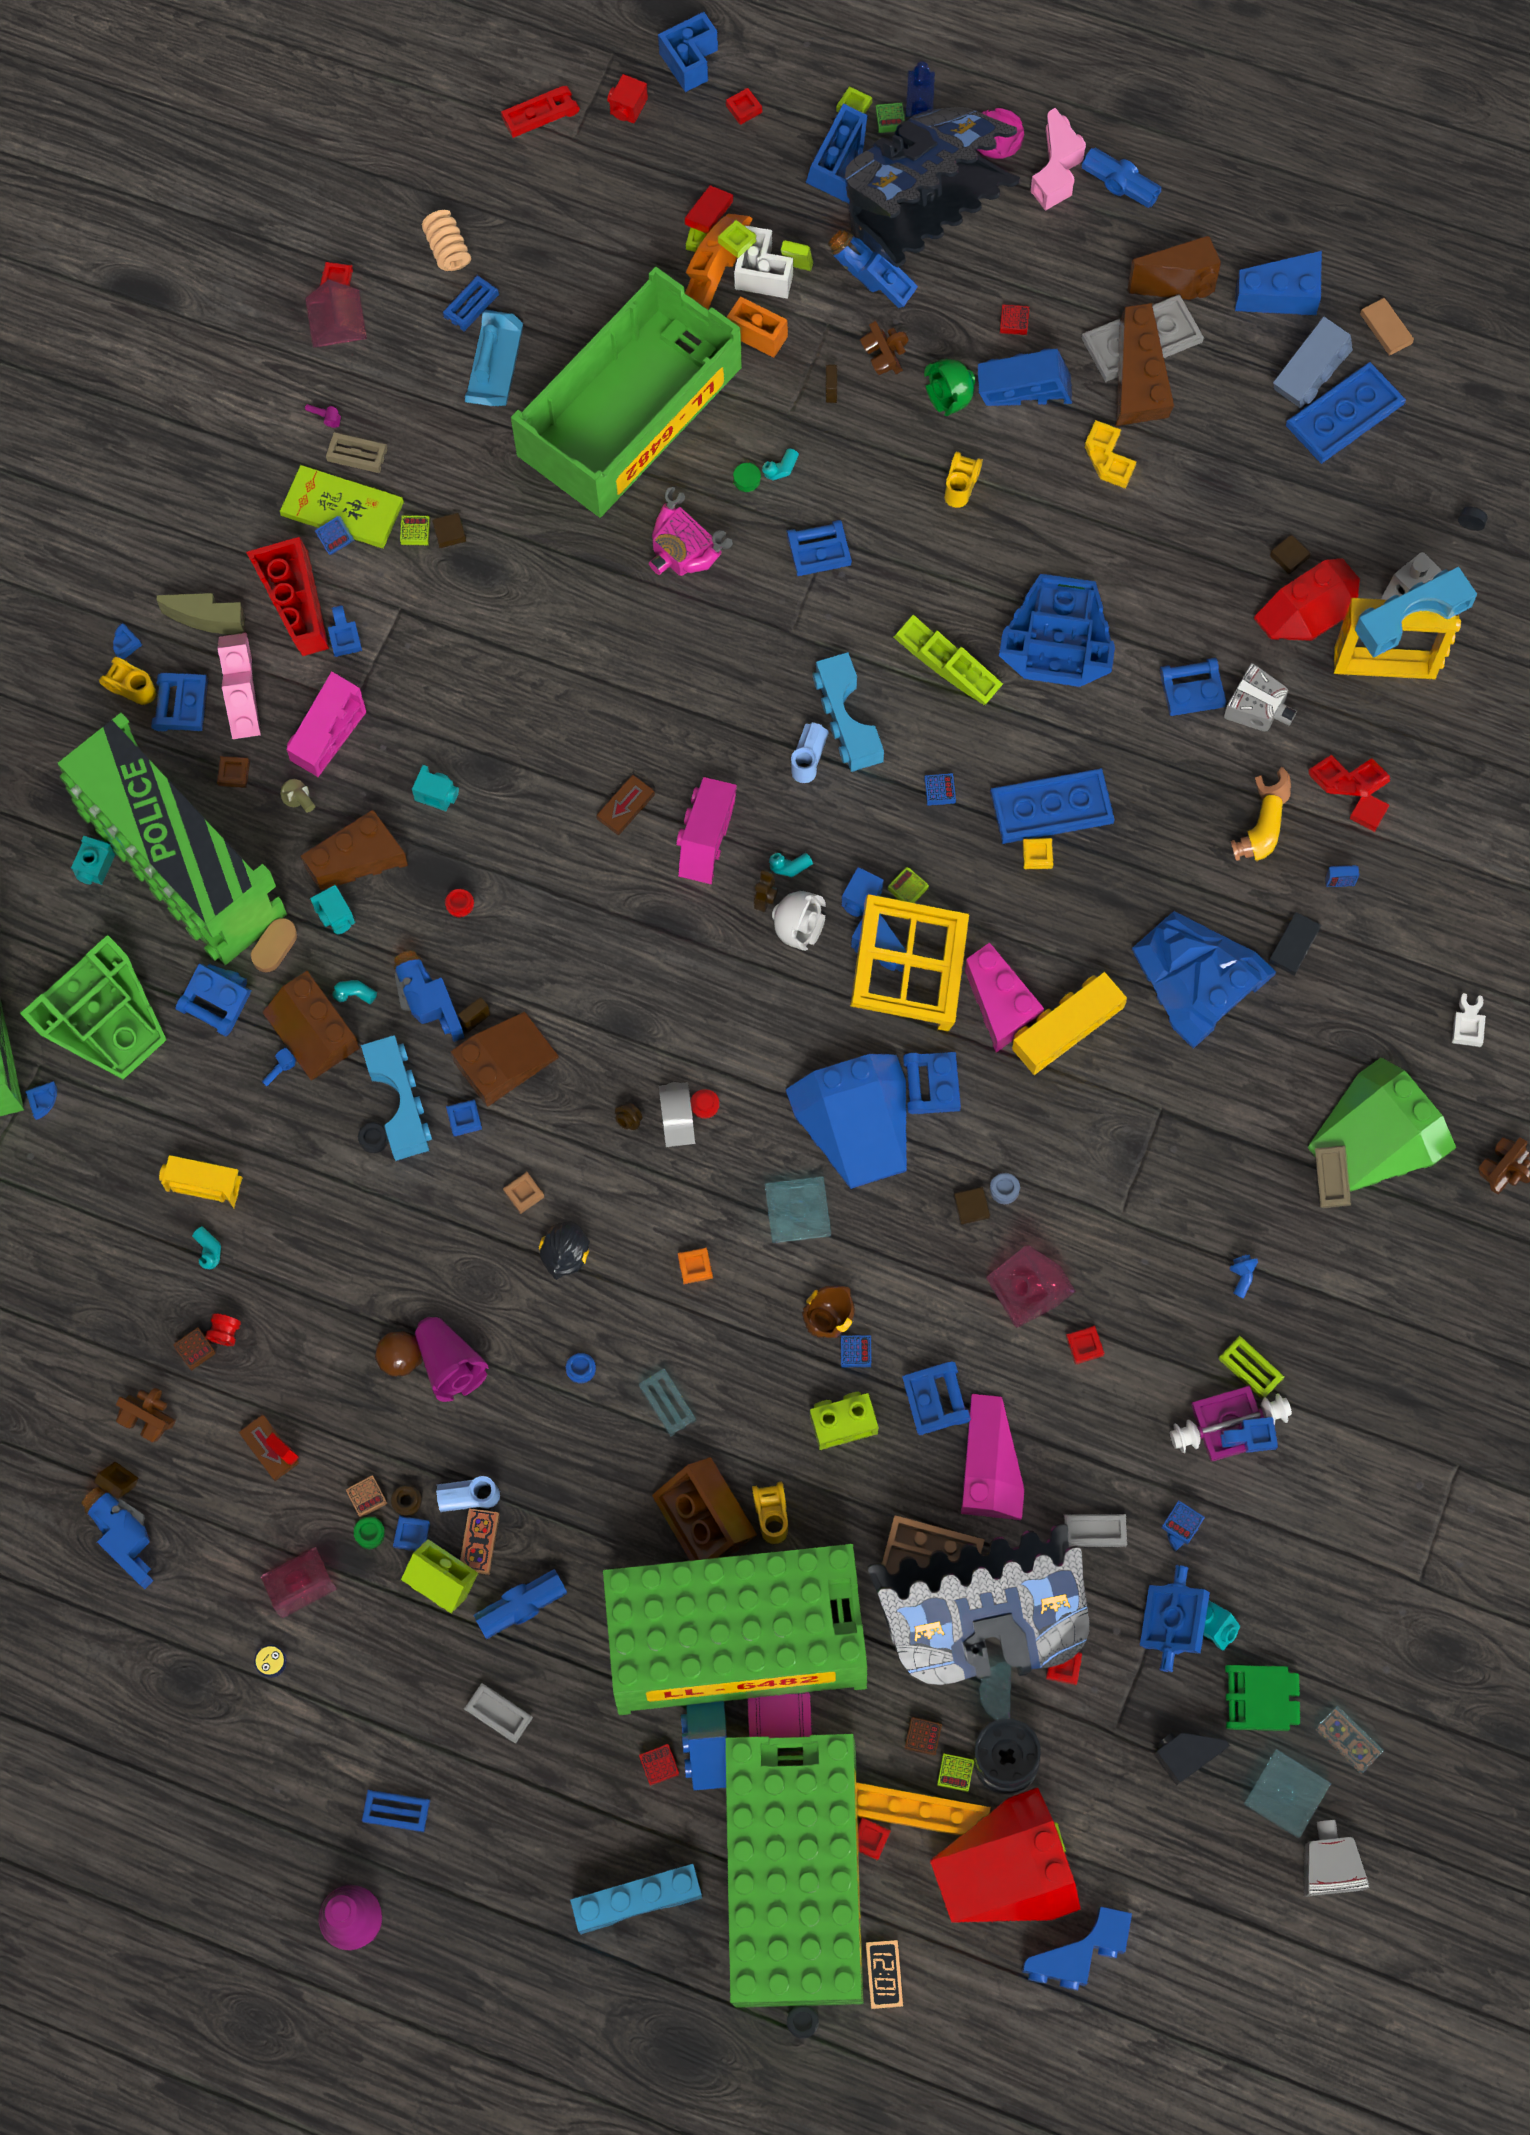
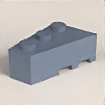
[1273,317,1353,408]

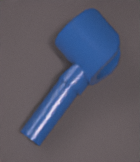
[262,1048,296,1086]

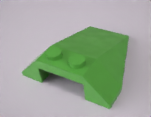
[20,935,166,1080]
[1308,1058,1456,1192]

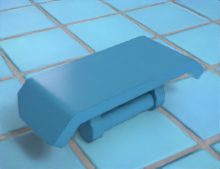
[465,310,523,406]

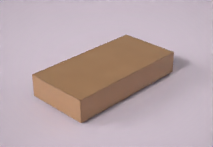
[1360,298,1414,356]

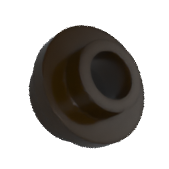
[615,1102,643,1130]
[391,1485,422,1516]

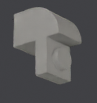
[659,1082,695,1147]

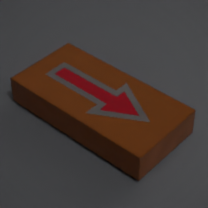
[596,775,655,836]
[238,1414,299,1481]

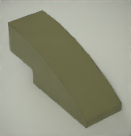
[157,593,245,635]

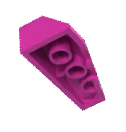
[961,1394,1024,1520]

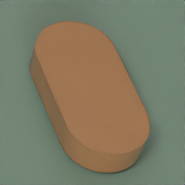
[251,919,297,972]

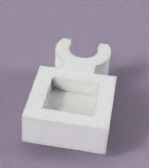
[1452,993,1486,1047]

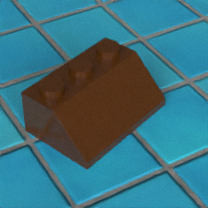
[263,971,360,1081]
[652,1457,757,1561]

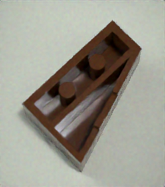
[301,810,408,890]

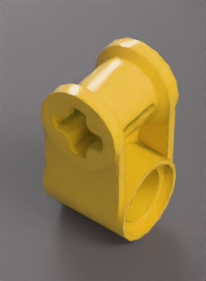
[944,451,983,508]
[99,657,156,705]
[752,1481,788,1544]

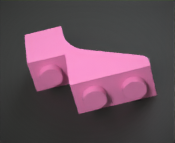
[1031,108,1086,211]
[218,633,261,739]

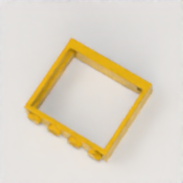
[1334,598,1461,679]

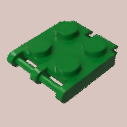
[1225,1665,1300,1731]

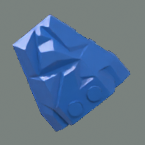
[1132,911,1276,1049]

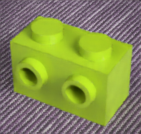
[810,1392,879,1450]
[401,1539,478,1613]

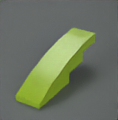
[893,615,1003,705]

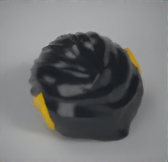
[539,1221,590,1280]

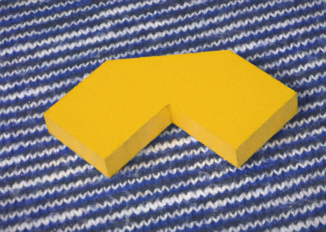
[1085,420,1137,489]

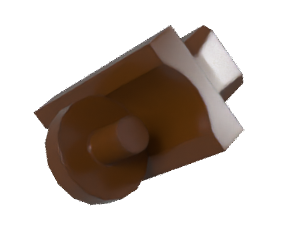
[860,321,909,375]
[1479,1137,1530,1195]
[116,1387,176,1442]

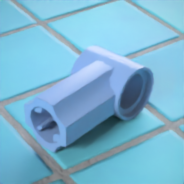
[791,722,829,783]
[436,1476,500,1512]

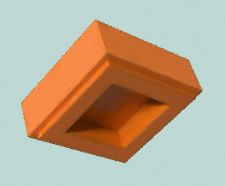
[678,1248,713,1284]

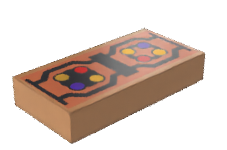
[460,1508,500,1575]

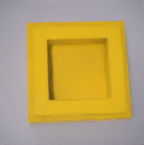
[1023,838,1053,869]

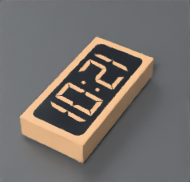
[866,1940,903,2009]

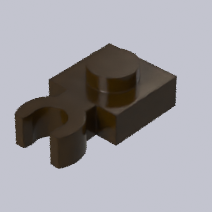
[754,870,778,912]

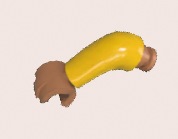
[1231,767,1291,861]

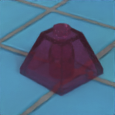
[986,1245,1076,1328]

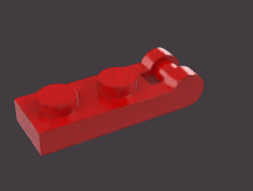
[501,86,580,138]

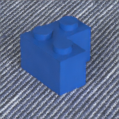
[658,12,718,92]
[681,1701,727,1791]

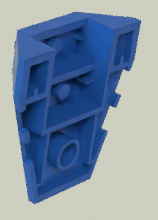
[999,574,1115,687]
[786,1054,907,1189]

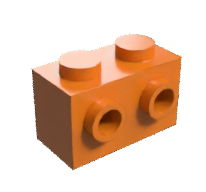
[727,296,788,358]

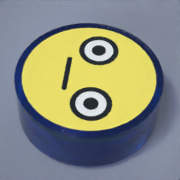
[254,1645,287,1678]

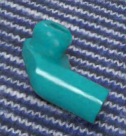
[762,448,799,481]
[769,852,813,877]
[332,980,377,1004]
[192,1226,221,1269]

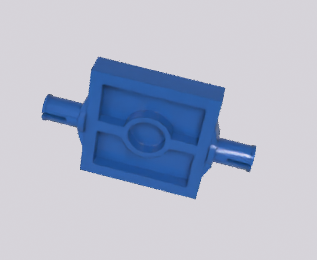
[1140,1565,1210,1672]

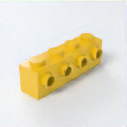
[1012,972,1127,1075]

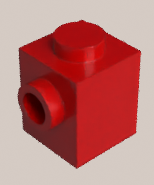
[607,74,648,124]

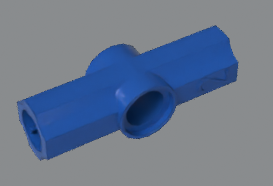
[1082,147,1162,208]
[473,1569,568,1639]

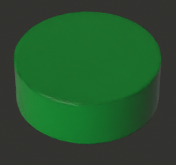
[733,463,761,492]
[353,1517,385,1549]

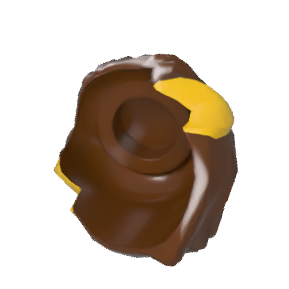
[802,1286,855,1338]

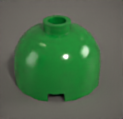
[924,358,975,416]

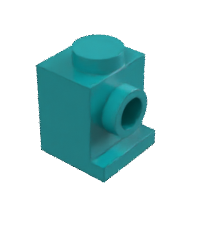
[412,765,459,811]
[71,835,115,885]
[310,885,355,934]

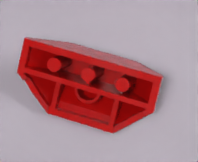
[1254,558,1360,641]

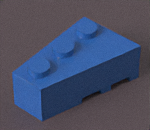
[806,103,867,204]

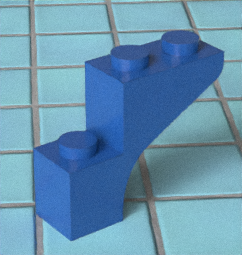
[842,867,906,973]
[1022,1907,1132,1990]

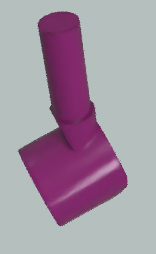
[305,404,341,428]

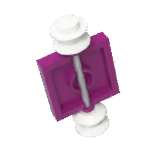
[1170,1386,1292,1462]

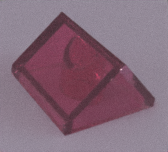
[305,279,367,348]
[261,1547,337,1619]

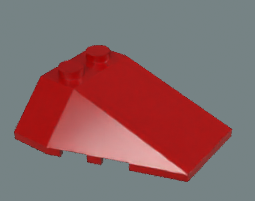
[930,1787,1081,1922]

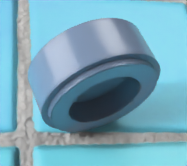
[990,1173,1020,1204]

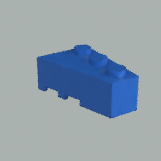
[1235,251,1322,315]
[978,349,1072,406]

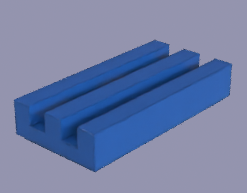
[443,275,499,332]
[362,1790,431,1832]

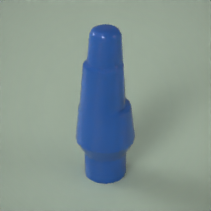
[207,964,247,987]

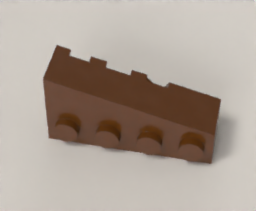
[1115,303,1174,426]

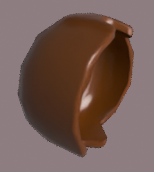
[375,1331,423,1377]

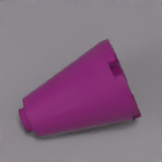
[415,1317,489,1402]
[318,1885,383,1951]

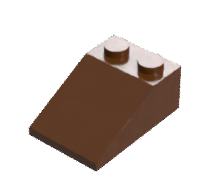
[1128,236,1221,300]
[450,1012,559,1107]

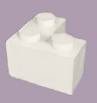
[734,226,793,299]

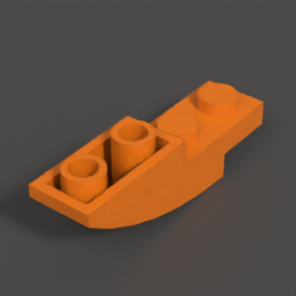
[685,214,752,310]

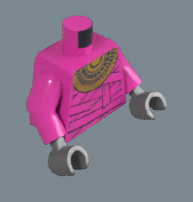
[649,487,733,576]

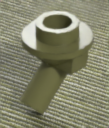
[281,779,315,813]

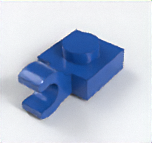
[328,605,362,657]
[1220,1417,1278,1453]

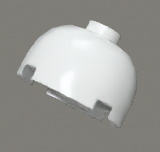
[772,891,826,951]

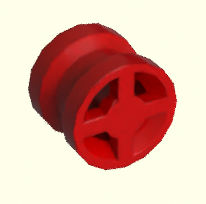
[205,1314,241,1346]

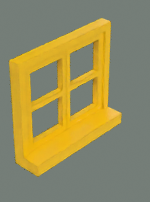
[850,894,969,1031]

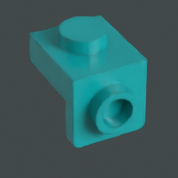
[1203,1601,1240,1650]

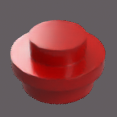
[445,889,474,917]
[690,1089,720,1119]

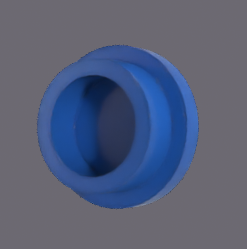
[566,1353,596,1383]

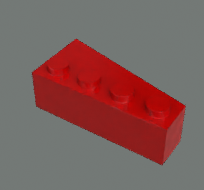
[246,537,329,656]

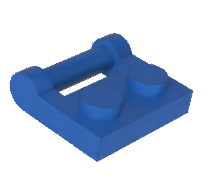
[786,520,852,576]
[1160,657,1226,716]
[151,673,208,731]
[176,964,252,1037]
[903,1052,961,1114]
[902,1362,971,1435]

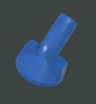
[1229,1255,1258,1298]

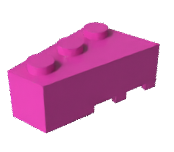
[286,671,366,777]
[676,777,737,884]
[965,943,1044,1052]

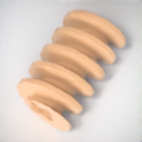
[422,210,471,271]

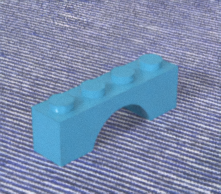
[1355,566,1477,658]
[812,652,884,772]
[361,1035,432,1161]
[570,1864,703,1934]

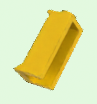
[159,1155,242,1209]

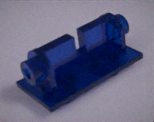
[906,62,935,117]

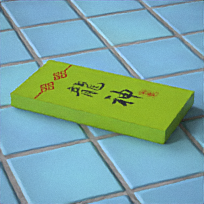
[280,465,404,549]

